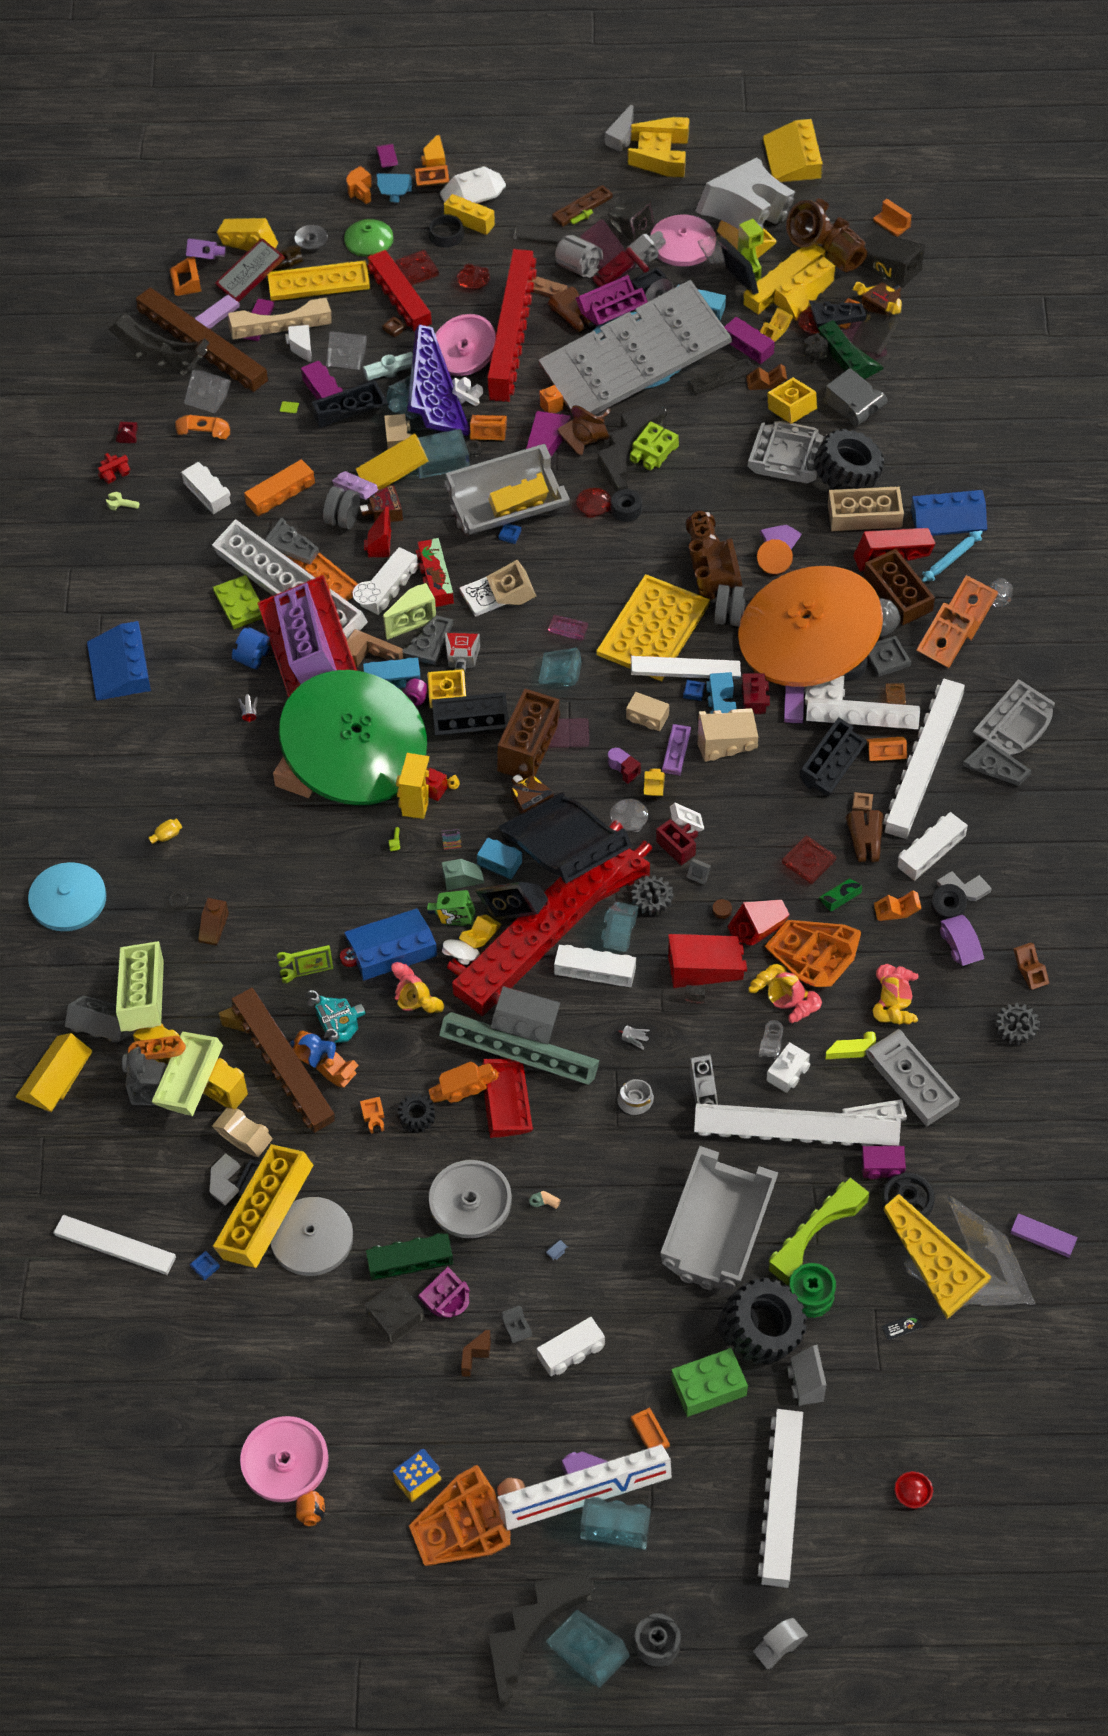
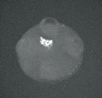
[610,799,648,832]

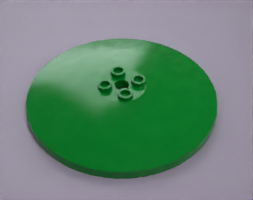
[278,670,427,805]

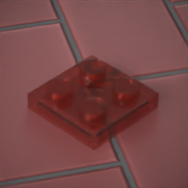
[395,250,439,285]
[782,835,836,884]

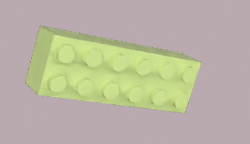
[116,941,164,1032]

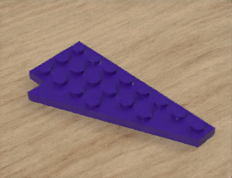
[407,325,470,436]

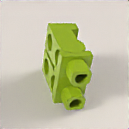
[630,421,679,470]

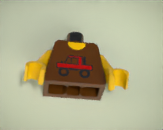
[852,282,902,322]

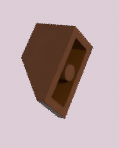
[198,898,229,946]

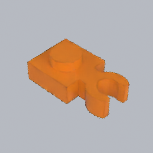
[360,1097,384,1134]

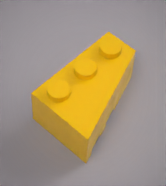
[488,472,549,518]
[396,753,429,819]

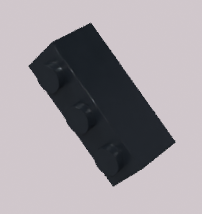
[475,882,548,921]

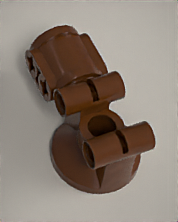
[786,198,867,272]
[685,511,743,601]

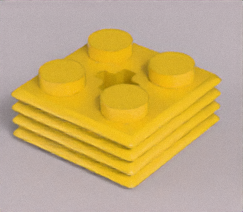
[427,670,466,708]

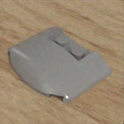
[973,679,1055,756]

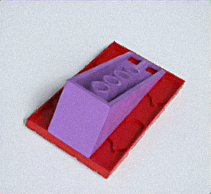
[258,575,357,697]

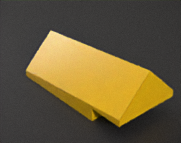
[16,1033,92,1112]

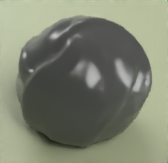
[879,598,901,638]

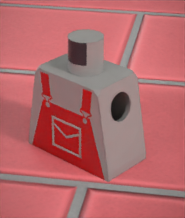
[445,633,480,673]

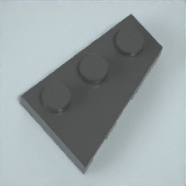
[264,517,319,565]
[403,615,453,665]

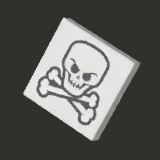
[460,577,506,617]

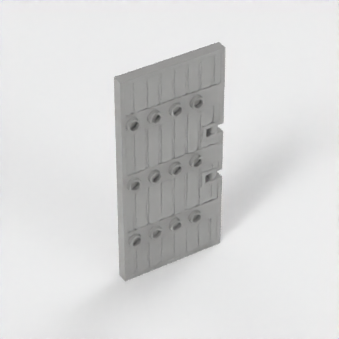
[539,280,732,415]

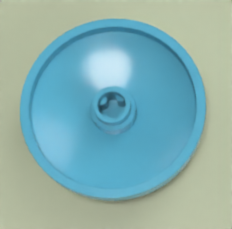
[28,862,106,931]

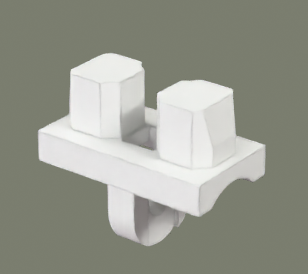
[452,377,483,406]

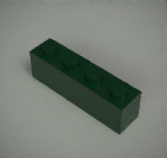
[366,1233,454,1281]

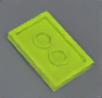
[213,575,263,629]

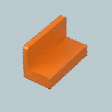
[873,199,912,237]
[866,737,907,761]

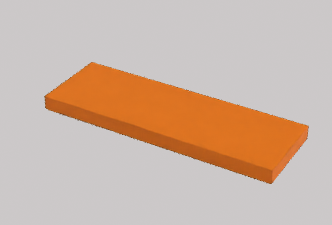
[285,553,358,601]

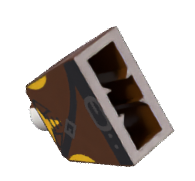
[511,774,554,814]

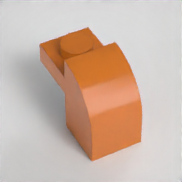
[347,166,372,204]
[316,1052,359,1088]

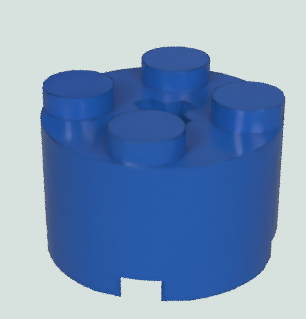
[232,627,270,670]

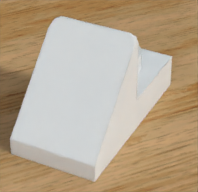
[670,803,704,833]

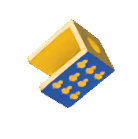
[393,1449,441,1502]

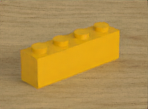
[774,257,835,321]

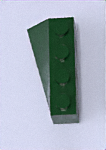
[819,320,884,380]

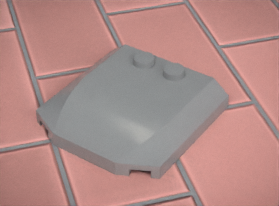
[748,421,826,483]

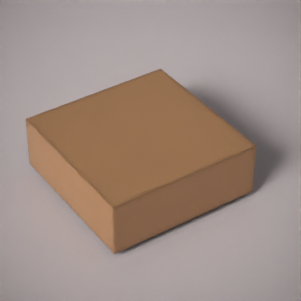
[852,792,873,813]

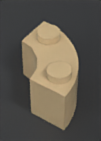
[212,1108,273,1157]

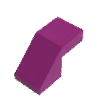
[375,144,398,168]

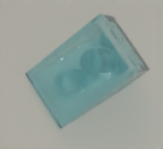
[546,1610,630,1688]

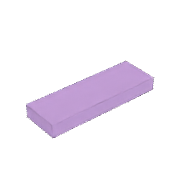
[195,295,240,329]

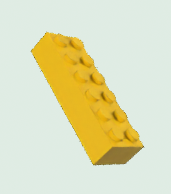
[133,1023,248,1109]
[213,1144,314,1268]

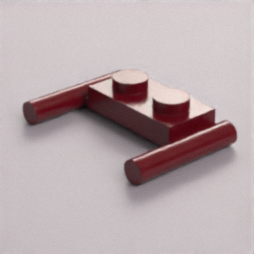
[592,247,649,287]

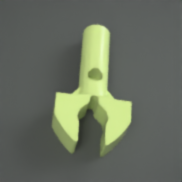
[106,492,139,510]

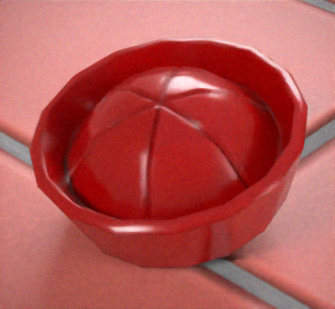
[894,1471,933,1509]

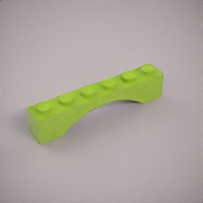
[769,1178,869,1286]

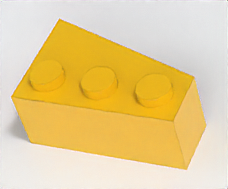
[217,218,278,251]

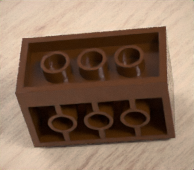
[497,688,560,779]

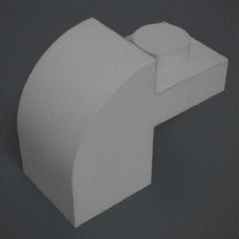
[753,1618,808,1669]

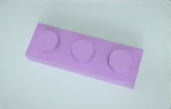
[332,471,378,500]

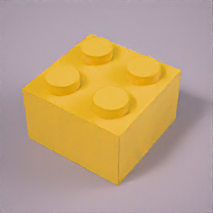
[767,378,817,424]

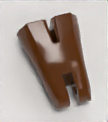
[548,287,594,333]
[845,810,884,863]

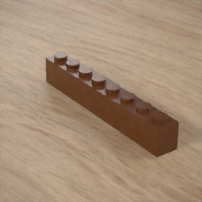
[231,987,335,1133]

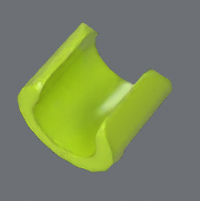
[388,827,400,851]

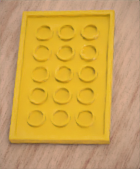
[597,574,710,681]

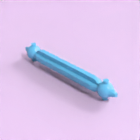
[922,530,982,582]

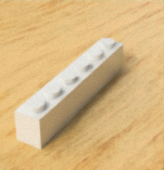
[806,698,920,729]

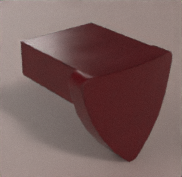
[116,422,138,443]

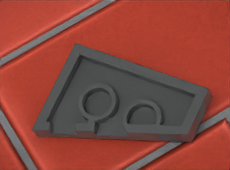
[963,740,1031,786]

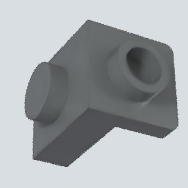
[501,1306,532,1343]

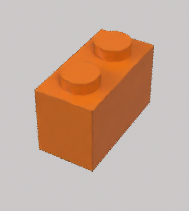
[415,165,449,187]

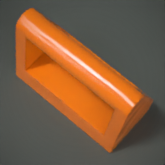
[170,257,201,296]
[470,415,507,440]

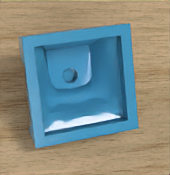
[377,174,413,203]

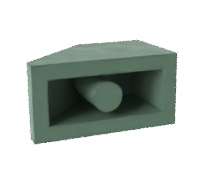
[442,859,484,890]

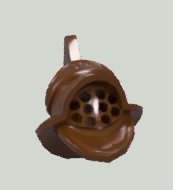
[557,405,611,456]

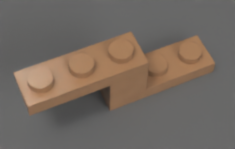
[347,629,403,667]

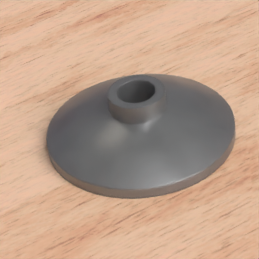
[295,225,327,250]
[645,279,674,302]

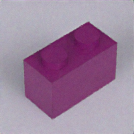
[862,1146,906,1179]

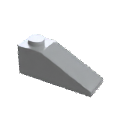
[605,105,633,152]

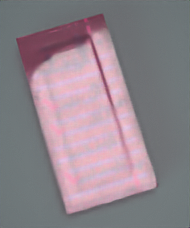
[548,615,588,641]

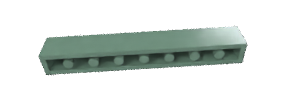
[439,1012,600,1085]

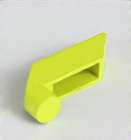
[825,1032,876,1059]

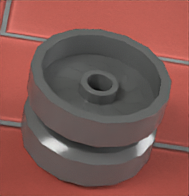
[323,486,360,529]
[715,584,745,627]

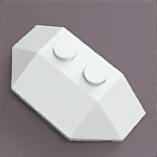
[440,167,506,203]

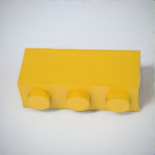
[444,194,495,235]

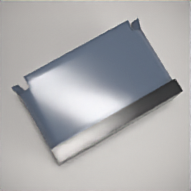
[545,1238,568,1260]

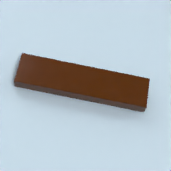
[552,185,613,227]

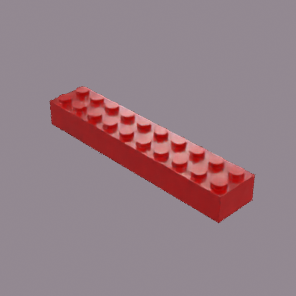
[488,249,537,402]

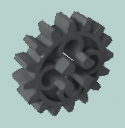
[631,875,673,915]
[995,1003,1040,1045]

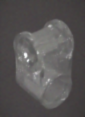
[758,1020,783,1060]

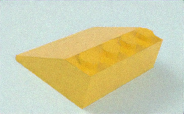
[763,119,822,182]

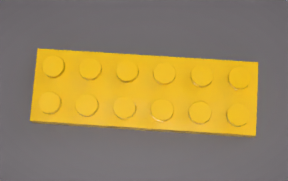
[268,260,370,301]

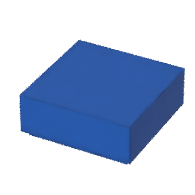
[499,524,521,544]
[683,680,705,701]
[190,1251,220,1281]

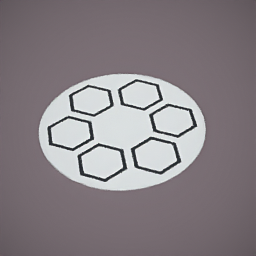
[353,581,382,605]

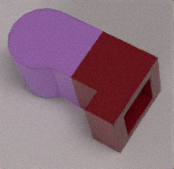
[608,748,641,784]

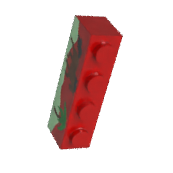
[415,538,454,607]

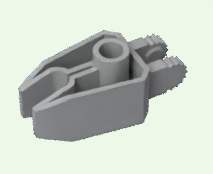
[629,231,666,269]

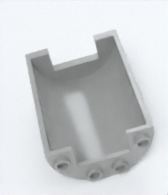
[444,444,570,536]
[660,1146,778,1290]

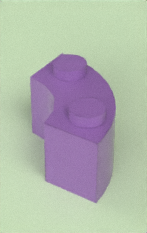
[940,915,984,966]

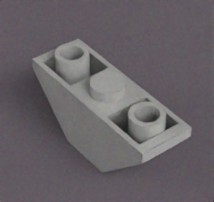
[690,1054,718,1105]

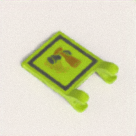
[277,945,333,983]

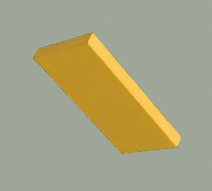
[356,434,428,490]

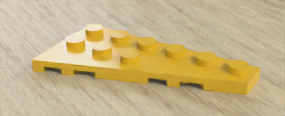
[884,1194,991,1319]

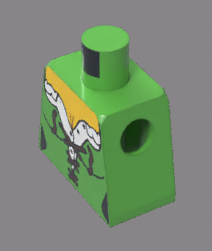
[428,890,475,927]

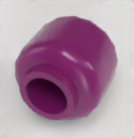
[403,679,429,706]

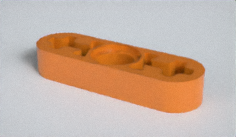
[128,1036,186,1060]

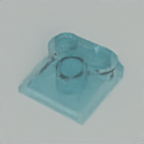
[538,648,582,687]

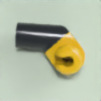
[437,770,460,789]

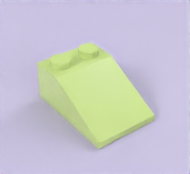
[383,583,436,640]

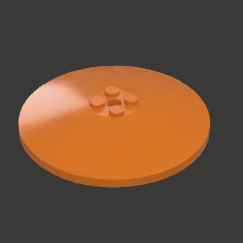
[738,566,883,687]

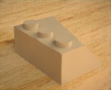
[698,709,758,762]

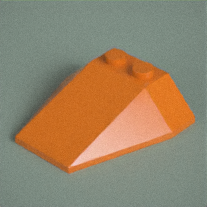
[765,920,861,987]
[409,1465,510,1566]

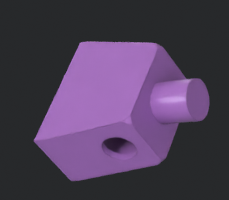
[186,239,225,259]

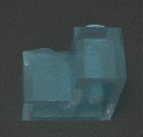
[601,902,639,952]

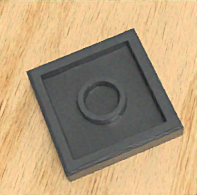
[867,636,911,677]

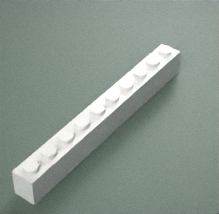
[883,679,965,839]
[694,1103,901,1146]

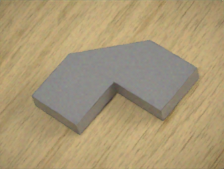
[937,871,992,901]
[210,1153,241,1205]

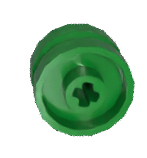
[789,1263,836,1318]

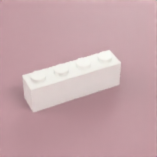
[360,547,419,615]
[898,812,968,881]
[554,945,636,987]

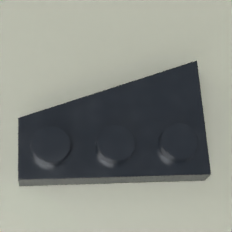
[808,300,866,329]

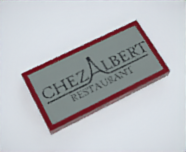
[215,238,285,302]

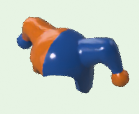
[290,1031,336,1068]

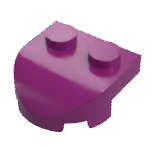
[417,1267,470,1318]

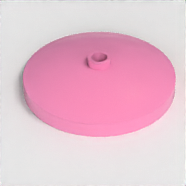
[651,215,716,267]
[435,314,496,376]
[240,1416,328,1502]

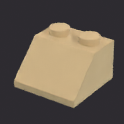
[486,560,536,605]

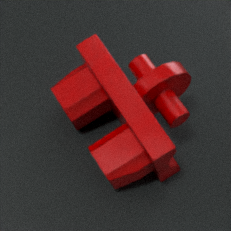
[98,453,130,484]

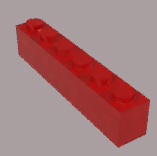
[367,250,432,331]

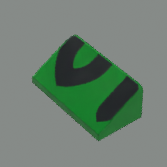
[819,879,862,912]

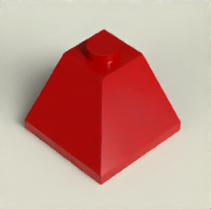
[364,507,391,557]

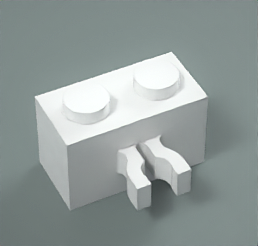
[767,1042,810,1093]

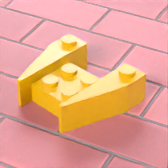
[628,117,689,177]

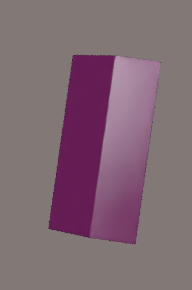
[575,275,648,326]

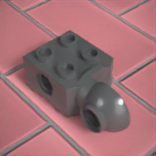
[122,1047,168,1105]

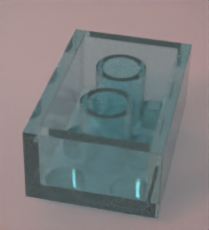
[416,429,470,479]
[580,1497,651,1550]

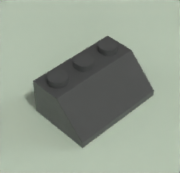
[491,986,561,1044]
[65,995,130,1042]

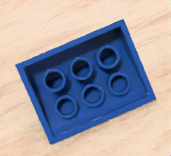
[87,621,151,701]
[344,908,437,981]

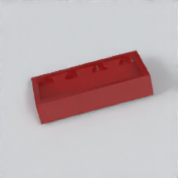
[481,1059,533,1138]

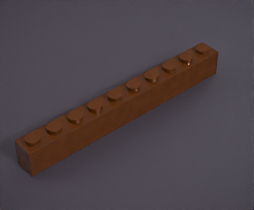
[136,287,268,392]

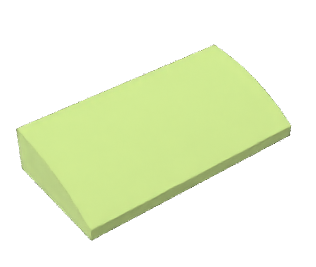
[152,1032,223,1116]

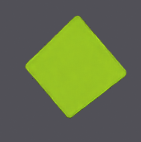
[280,401,299,413]

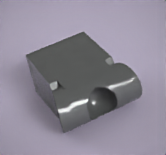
[824,368,888,427]

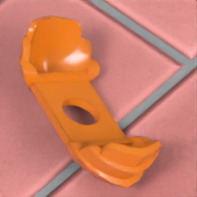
[175,415,230,439]

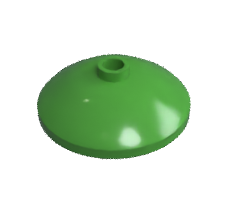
[344,219,393,257]

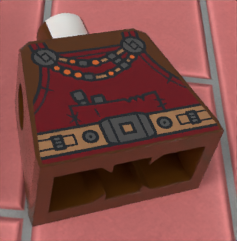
[360,485,403,522]

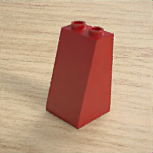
[668,934,747,988]

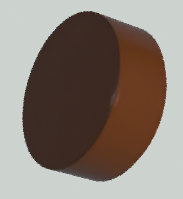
[713,899,732,919]

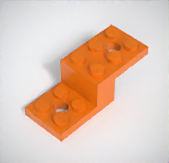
[917,575,998,668]

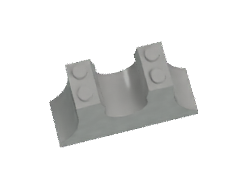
[696,158,795,229]

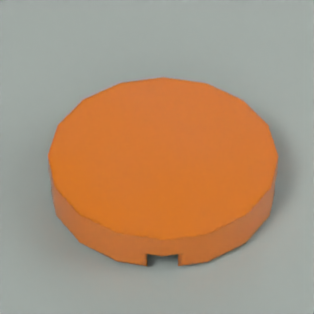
[757,539,793,575]

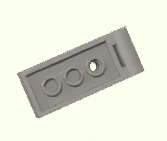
[866,1029,960,1127]

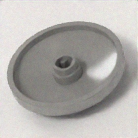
[429,1160,512,1238]
[270,1197,353,1276]

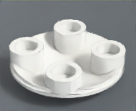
[442,939,480,965]

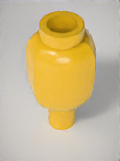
[148,818,182,844]

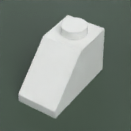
[286,325,312,362]

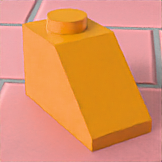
[421,135,446,168]

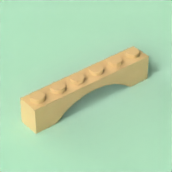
[228,298,331,339]

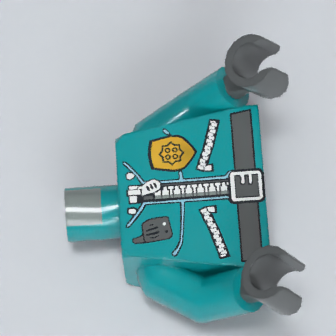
[305,990,366,1043]

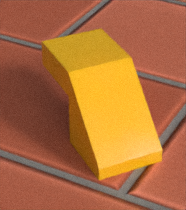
[760,308,793,342]
[459,914,501,949]

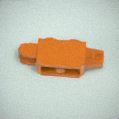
[429,1062,499,1103]

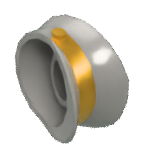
[618,1079,654,1115]

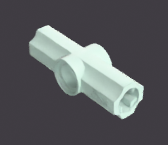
[363,352,413,381]

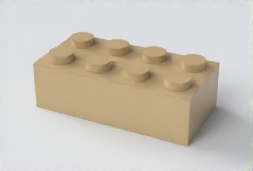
[828,487,904,531]

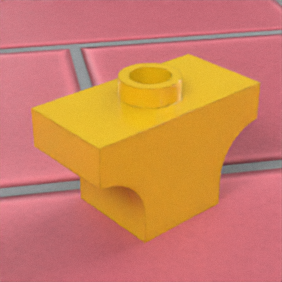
[644,769,665,796]

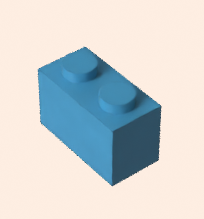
[477,838,522,879]

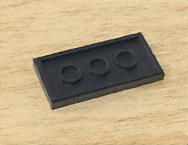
[719,238,759,295]

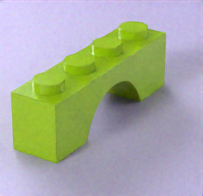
[738,218,764,281]

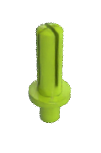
[570,209,593,225]

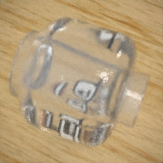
[989,578,1013,607]

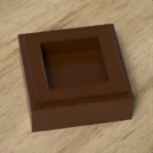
[382,317,406,338]

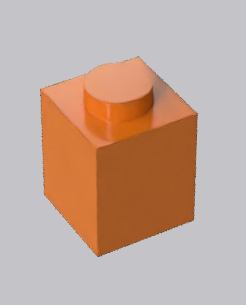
[540,385,563,414]

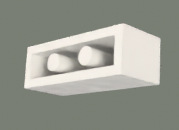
[182,462,231,514]
[537,1317,605,1376]

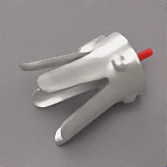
[238,694,258,722]
[619,1025,650,1050]

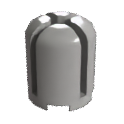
[555,235,603,278]

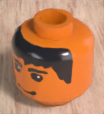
[296,1491,325,1526]

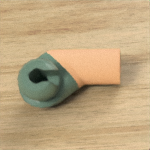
[529,1191,561,1209]

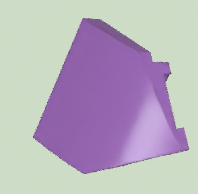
[760,525,802,549]

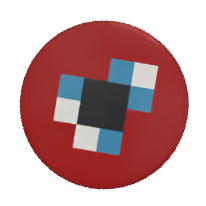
[340,948,357,967]

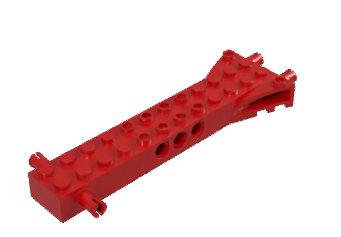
[447,820,652,1016]

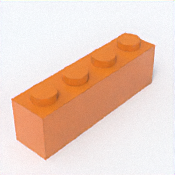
[244,459,315,516]

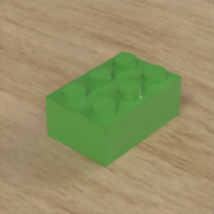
[671,1348,748,1417]

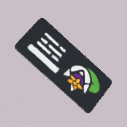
[882,1313,923,1340]

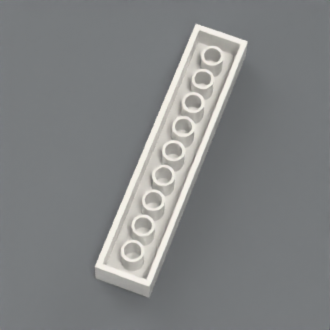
[212,519,367,639]

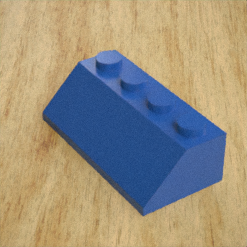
[911,490,987,536]

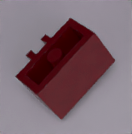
[742,673,770,714]
[656,819,698,866]

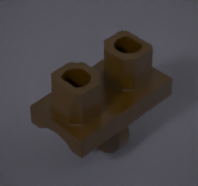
[274,245,303,270]

